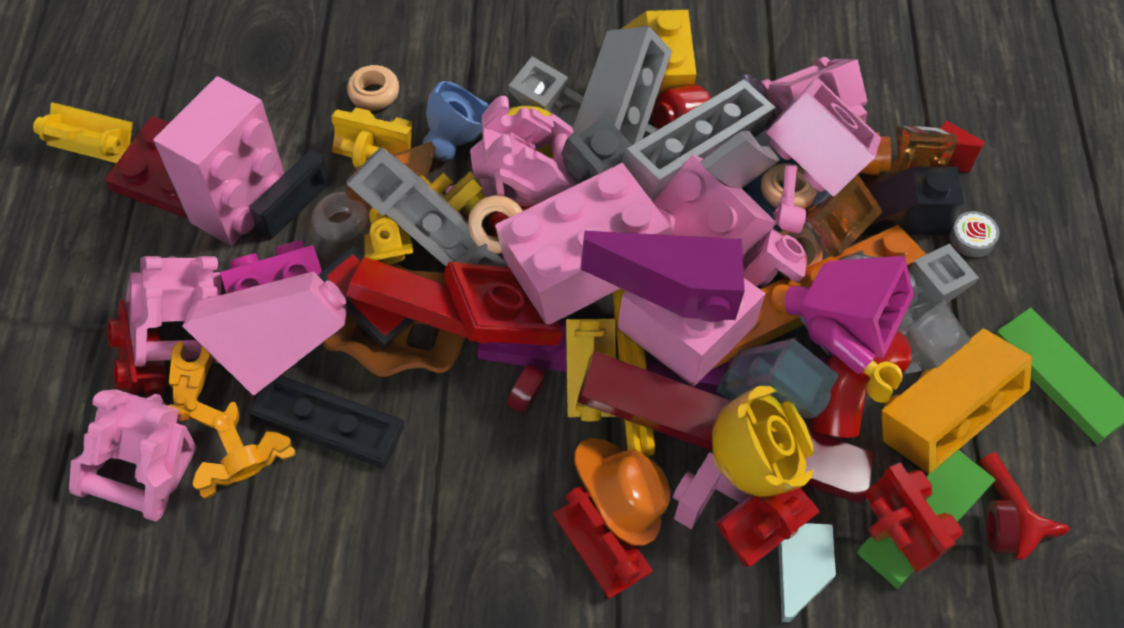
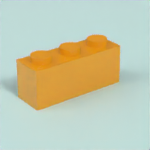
[881,328,1032,474]

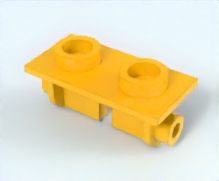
[33,102,133,163]
[364,207,413,265]
[566,319,616,421]

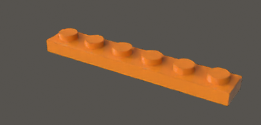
[711,225,927,370]

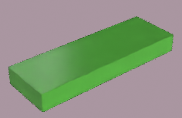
[995,308,1124,445]
[857,450,996,589]

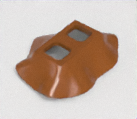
[322,264,465,377]

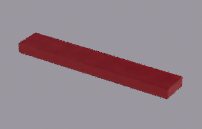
[577,351,874,504]

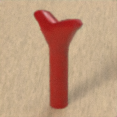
[979,452,1070,560]

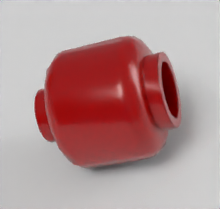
[651,84,711,130]

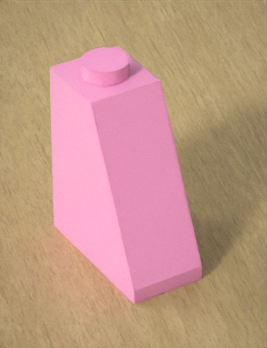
[183,271,347,396]

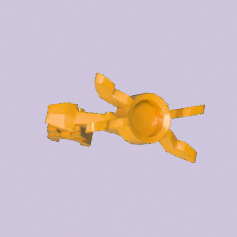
[168,341,295,499]

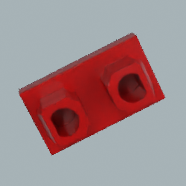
[864,463,963,573]
[715,487,820,567]

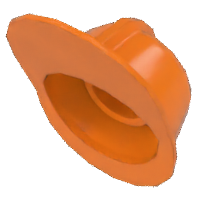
[574,438,671,546]

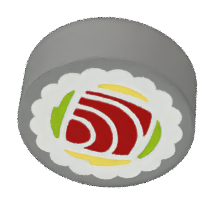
[949,211,1000,258]

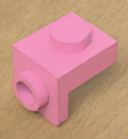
[673,452,748,530]

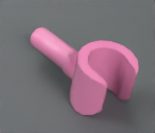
[773,165,806,234]

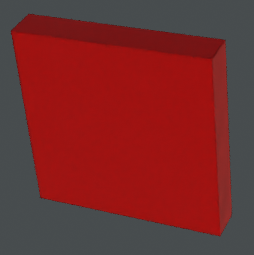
[443,262,564,346]

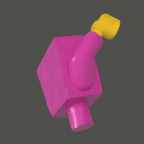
[785,251,918,403]

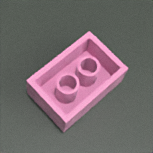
[153,76,285,247]
[495,163,672,324]

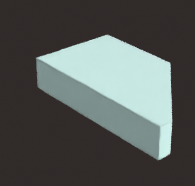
[778,523,836,622]

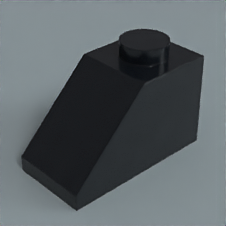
[855,166,965,235]

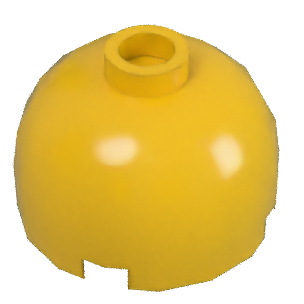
[712,386,814,497]

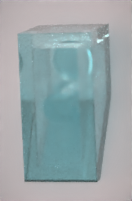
[717,339,839,419]

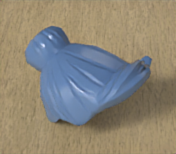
[422,81,489,162]

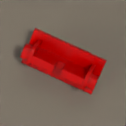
[107,300,169,398]
[552,486,653,600]

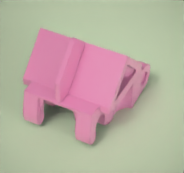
[756,57,868,123]
[470,96,577,207]
[125,256,221,366]
[69,389,197,522]

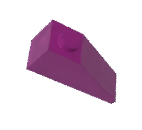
[581,230,745,322]

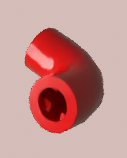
[809,331,911,437]

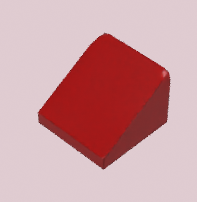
[920,121,985,173]

